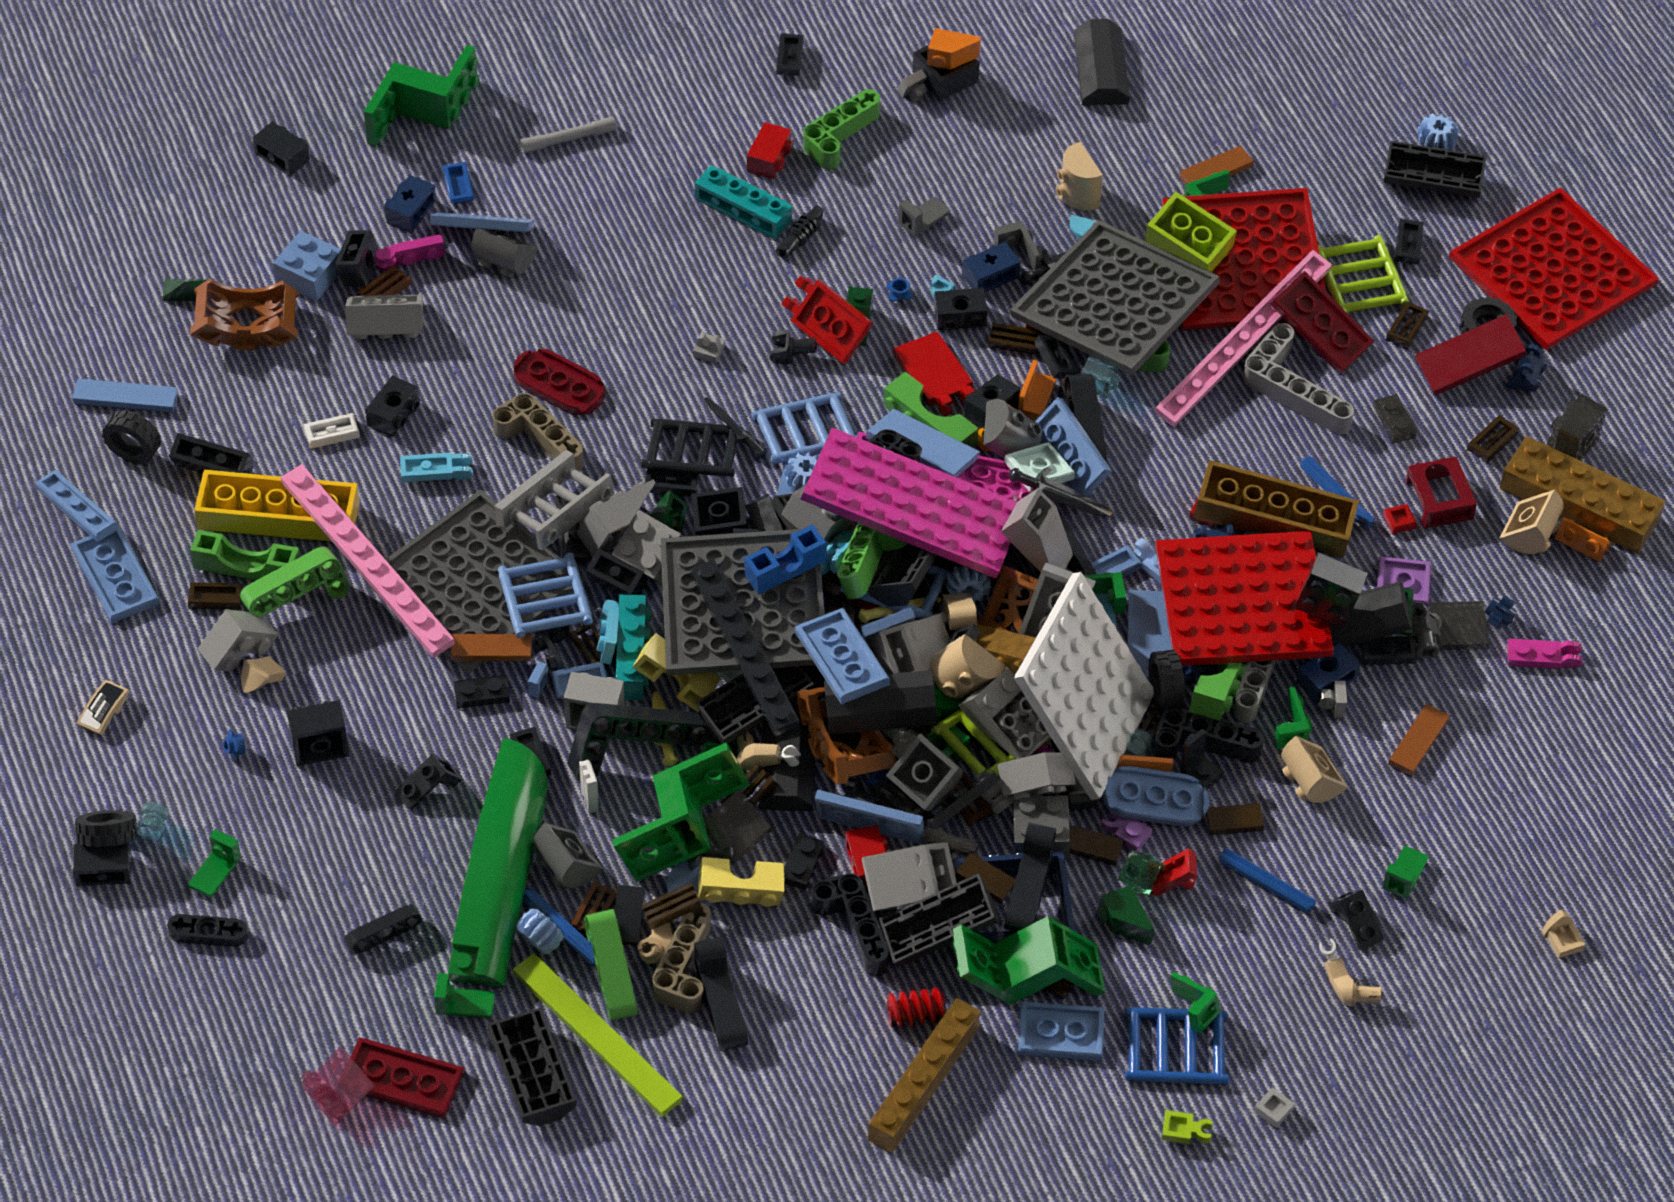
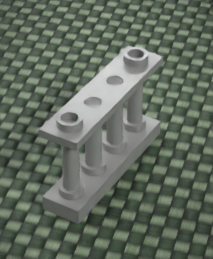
[494,450,613,551]

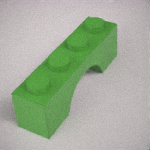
[884,372,978,448]
[190,530,300,580]
[1189,662,1248,721]

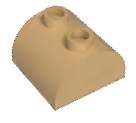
[1056,142,1103,211]
[1499,490,1564,554]
[930,634,1005,698]
[1281,736,1348,803]

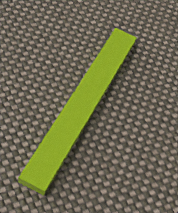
[513,953,683,1118]

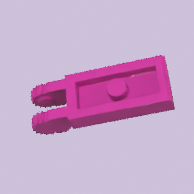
[375,235,445,272]
[1507,639,1583,669]

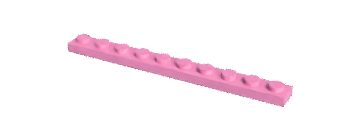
[1155,250,1332,427]
[281,464,455,658]

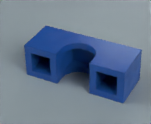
[744,524,827,595]

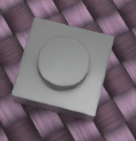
[1254,1087,1295,1128]

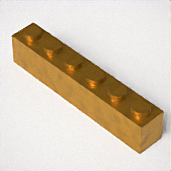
[947,624,1036,675]
[868,998,981,1153]

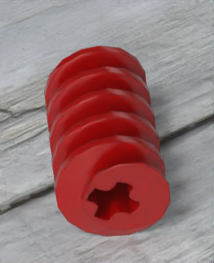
[887,988,946,1028]

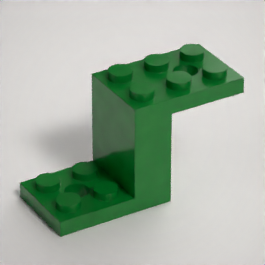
[364,45,480,147]
[612,743,750,882]
[953,916,1105,1005]

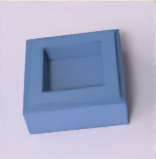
[528,661,549,699]

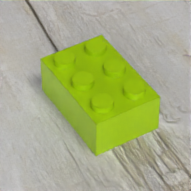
[1145,192,1237,272]

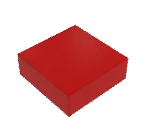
[1383,504,1417,535]

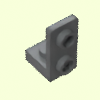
[898,197,950,237]
[994,220,1043,269]

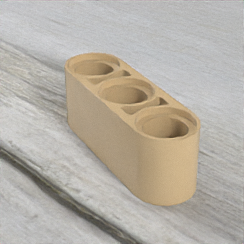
[943,593,977,630]

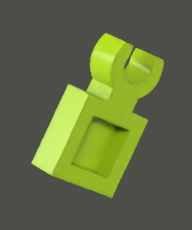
[1161,1110,1213,1144]

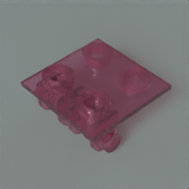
[301,1046,374,1126]

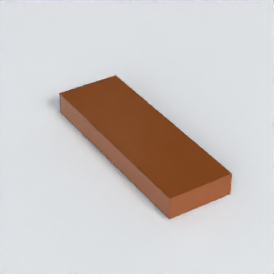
[1179,145,1254,185]
[451,634,532,661]
[1388,704,1450,776]

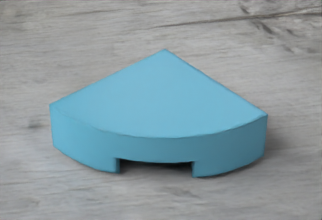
[1069,215,1094,240]
[931,275,956,298]

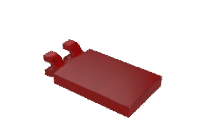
[781,276,873,364]
[893,331,975,417]

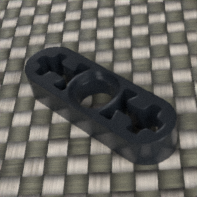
[343,904,422,955]
[167,914,248,947]

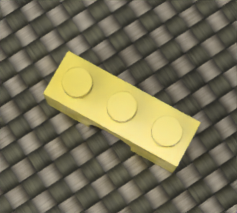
[632,633,721,712]
[698,857,784,907]

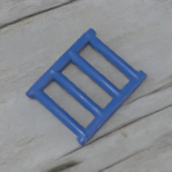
[1125,1007,1229,1085]

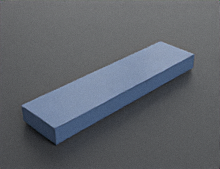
[72,379,178,413]
[35,469,118,542]

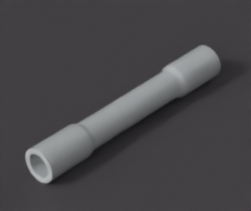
[520,116,616,153]

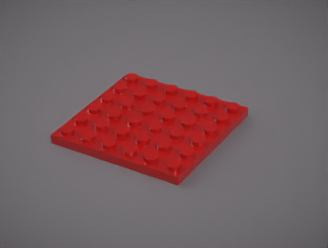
[1449,187,1659,351]
[1161,188,1326,330]
[1155,531,1334,666]

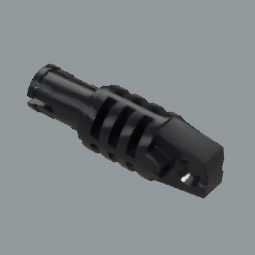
[776,205,824,259]

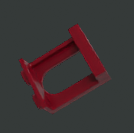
[1405,456,1477,529]

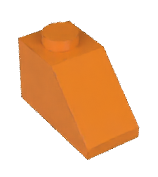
[927,28,981,69]

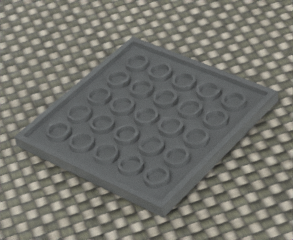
[1010,220,1220,375]
[364,489,586,674]
[660,528,824,675]

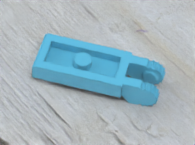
[400,453,473,482]
[821,530,855,575]
[597,600,619,664]

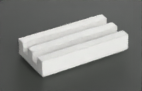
[304,413,360,449]
[579,760,599,813]

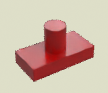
[1148,849,1197,897]

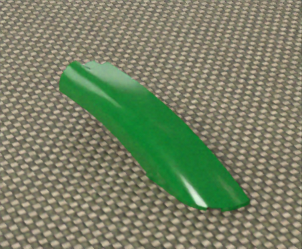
[448,738,548,988]

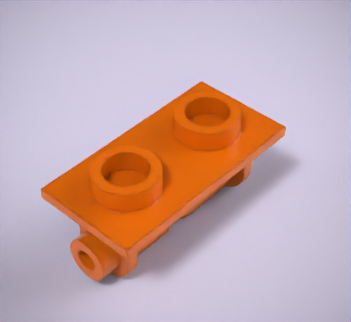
[1555,517,1612,562]

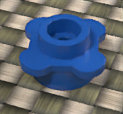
[886,278,913,302]
[223,729,245,761]

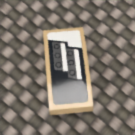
[77,680,130,736]

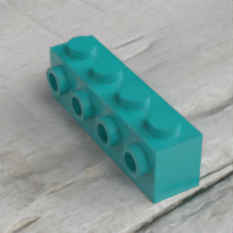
[695,165,792,240]
[616,595,651,700]

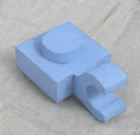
[1133,538,1161,583]

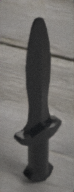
[704,397,767,459]

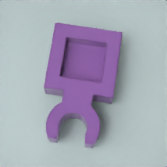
[1101,811,1152,853]

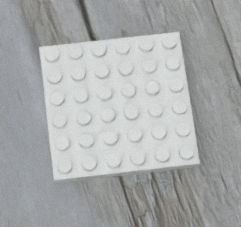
[1014,572,1154,800]

